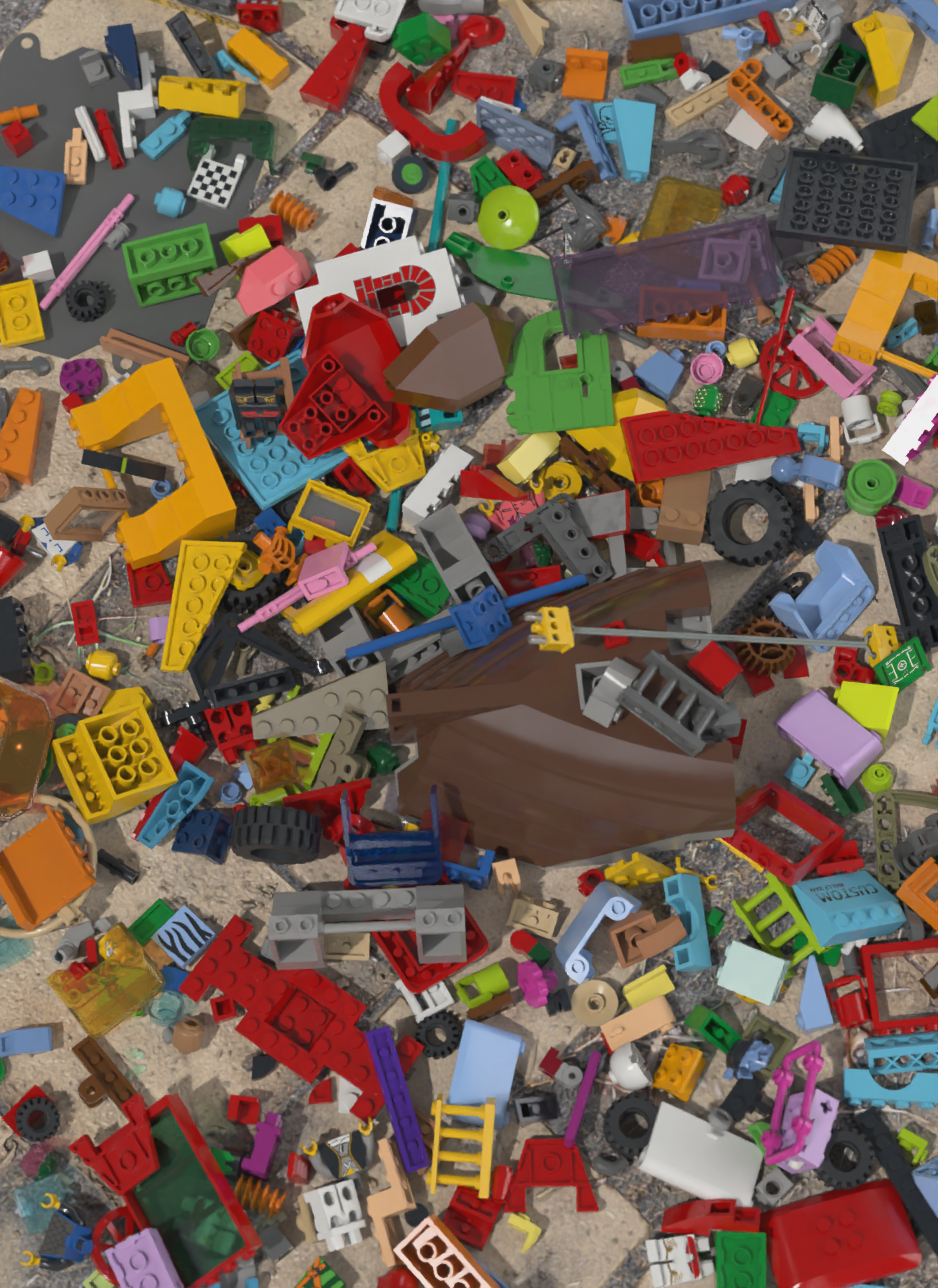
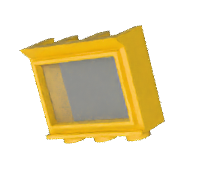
[287,479,371,551]

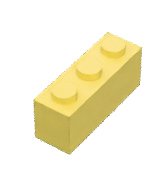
[497,431,561,486]

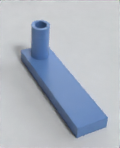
[555,100,619,181]

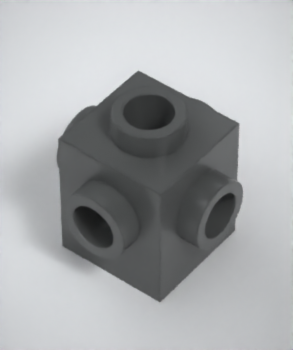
[528,56,562,93]
[448,191,479,224]

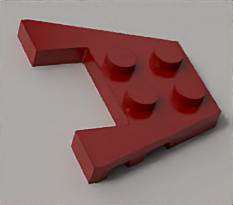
[68,1093,160,1196]
[504,1139,599,1214]

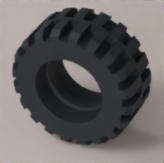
[704,479,794,567]
[230,805,322,865]

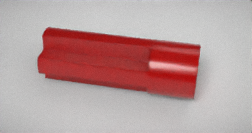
[757,11,781,47]

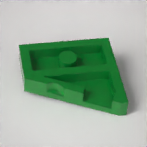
[469,155,512,207]

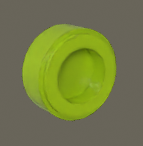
[34,662,55,686]

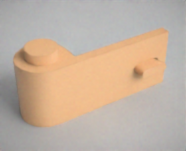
[600,995,677,1052]

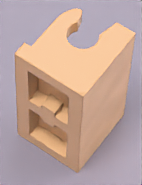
[492,858,521,896]

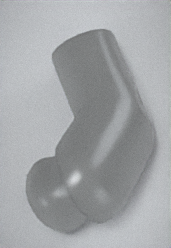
[788,39,813,63]

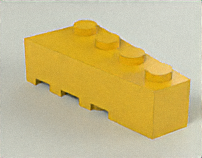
[159,75,246,118]

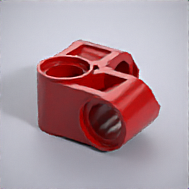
[830,647,876,687]

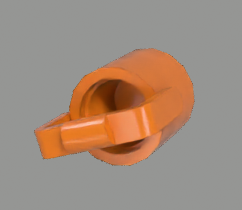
[363,589,415,635]

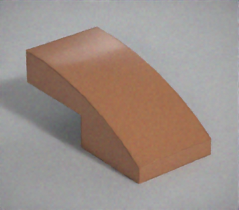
[635,915,687,959]

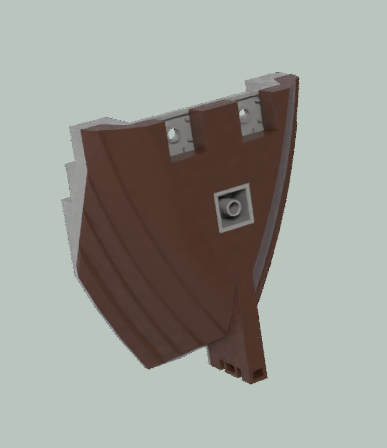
[386,560,736,870]

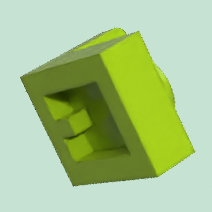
[896,1128,929,1166]

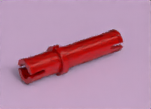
[94,109,125,170]

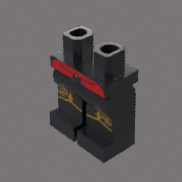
[228,379,280,438]

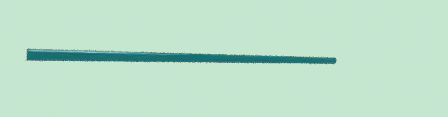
[386,119,457,532]

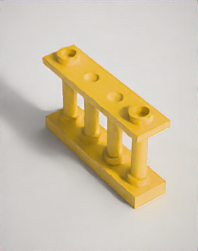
[426,1093,496,1199]

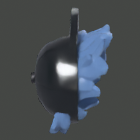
[723,1029,774,1081]

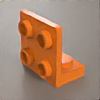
[561,47,609,101]

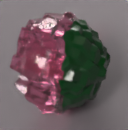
[519,540,554,574]
[19,1143,58,1181]

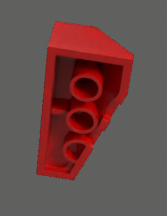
[406,39,471,115]

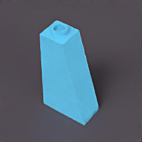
[611,98,656,183]

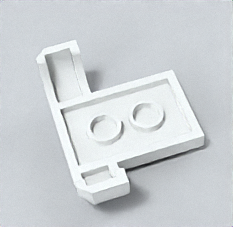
[334,0,406,42]

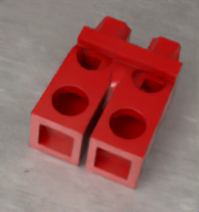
[204,701,260,765]

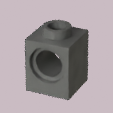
[438,626,467,657]
[257,1223,294,1265]

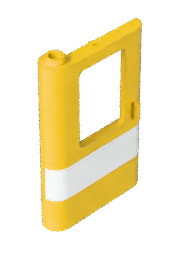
[279,530,418,636]

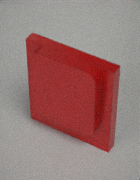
[685,640,743,696]

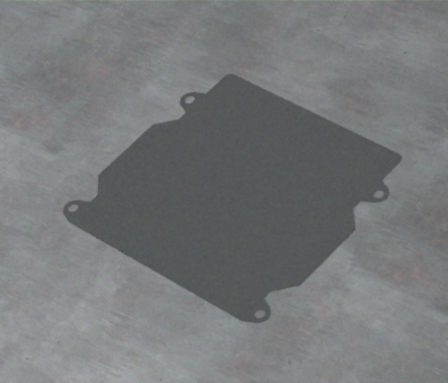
[0,33,278,375]

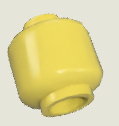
[726,337,760,369]

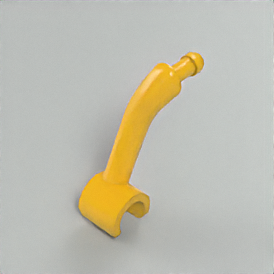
[675,857,719,892]

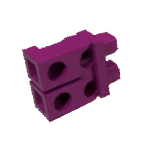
[241,1111,284,1182]

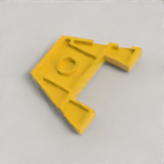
[340,410,426,494]

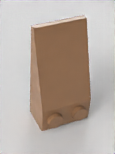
[655,470,711,546]

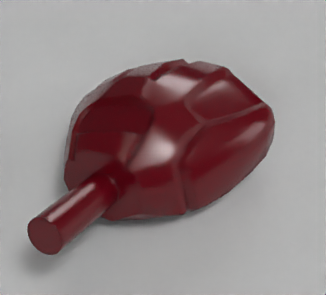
[875,505,918,529]

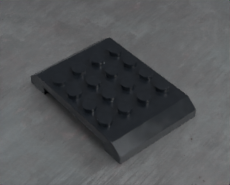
[857,98,938,194]

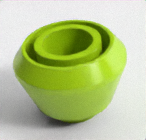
[862,763,893,793]

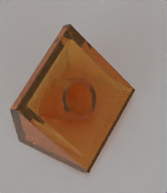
[243,737,301,796]

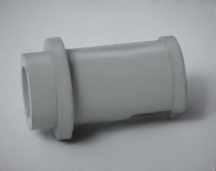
[103,222,130,250]

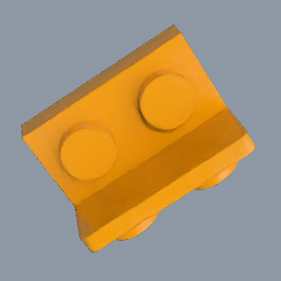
[651,1044,707,1103]

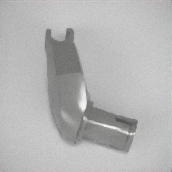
[52,918,111,965]

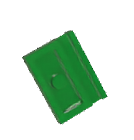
[749,388,797,428]

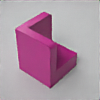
[894,475,933,510]

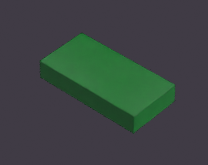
[126,898,175,948]

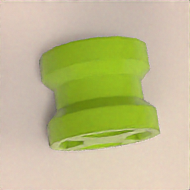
[876,390,903,417]

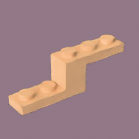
[802,417,844,527]
[366,1138,417,1268]

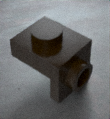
[913,299,938,335]

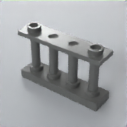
[615,649,730,758]

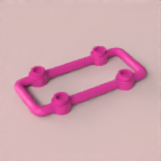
[760,1040,824,1166]

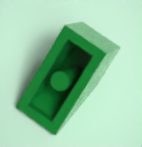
[684,1004,742,1055]

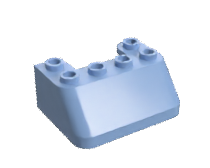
[769,540,875,653]

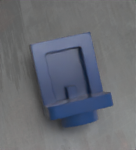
[253,507,288,537]

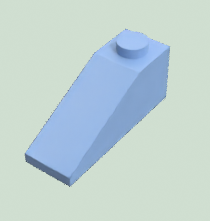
[795,955,834,1034]

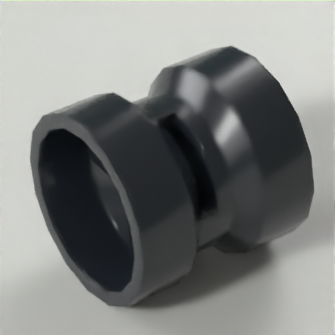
[545,988,572,1017]

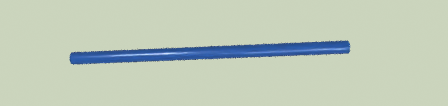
[345,573,586,660]

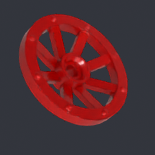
[759,329,834,400]
[90,1206,173,1287]

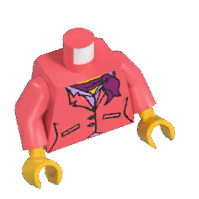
[478,477,546,547]

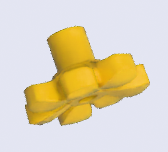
[418,431,440,456]

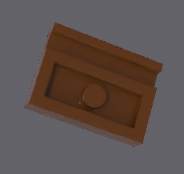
[466,992,513,1022]

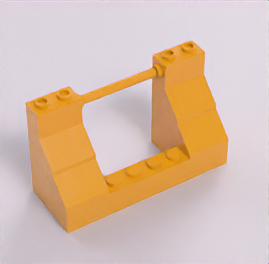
[831,250,938,379]
[68,357,236,570]

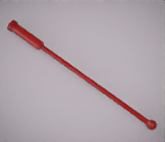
[755,288,797,425]

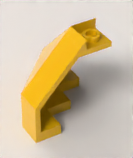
[852,10,914,109]
[566,388,667,481]

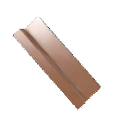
[99,328,191,379]

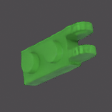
[618,58,679,90]

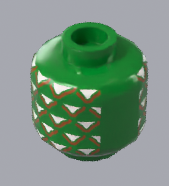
[693,385,723,417]

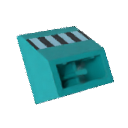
[412,406,463,432]

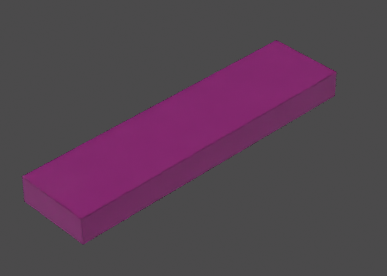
[564,1050,601,1148]

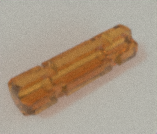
[373,186,413,208]

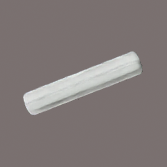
[75,106,106,162]

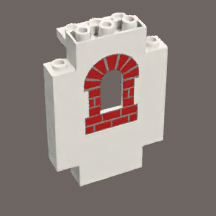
[294,235,466,351]

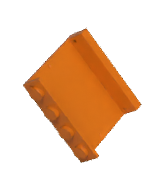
[0,805,97,932]

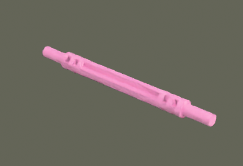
[38,193,135,311]
[237,542,377,633]

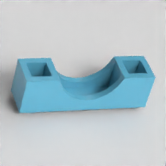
[663,873,712,973]
[841,1068,938,1110]

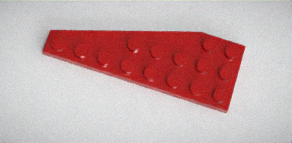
[619,410,801,484]

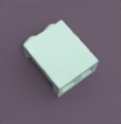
[717,940,790,1006]

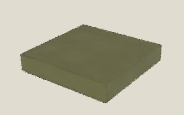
[741,1014,796,1080]

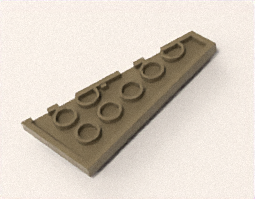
[251,659,389,740]

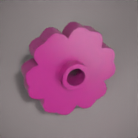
[517,960,558,1009]

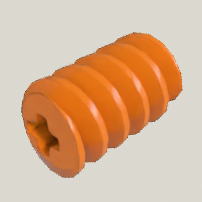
[270,190,318,233]
[808,244,857,285]
[234,1173,288,1219]

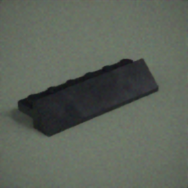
[877,515,938,654]

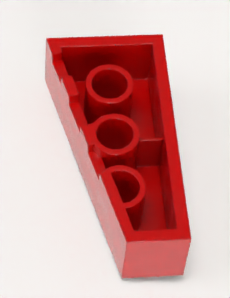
[299,24,374,114]

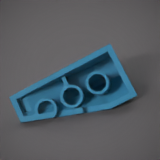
[136,760,216,849]

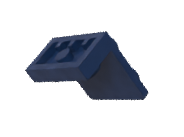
[171,809,233,865]

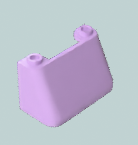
[773,689,883,789]

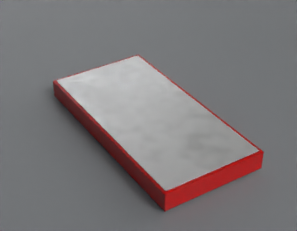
[546,489,630,548]

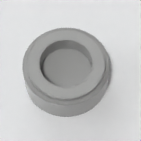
[708,1108,733,1131]

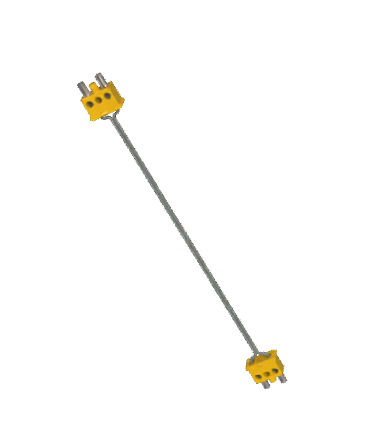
[524,606,904,667]

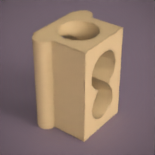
[552,146,577,173]

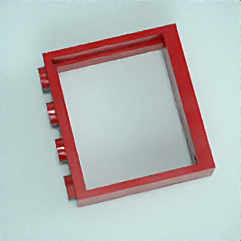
[721,781,846,887]
[859,938,938,1037]

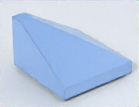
[232,759,265,791]

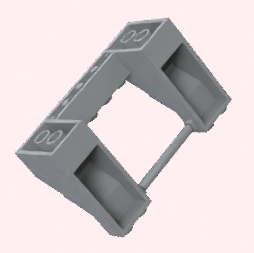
[299,503,515,686]
[268,884,467,970]

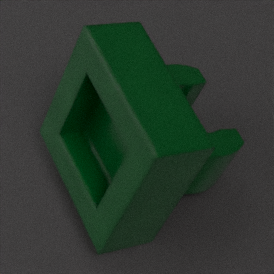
[301,151,326,176]

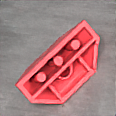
[236,245,313,316]

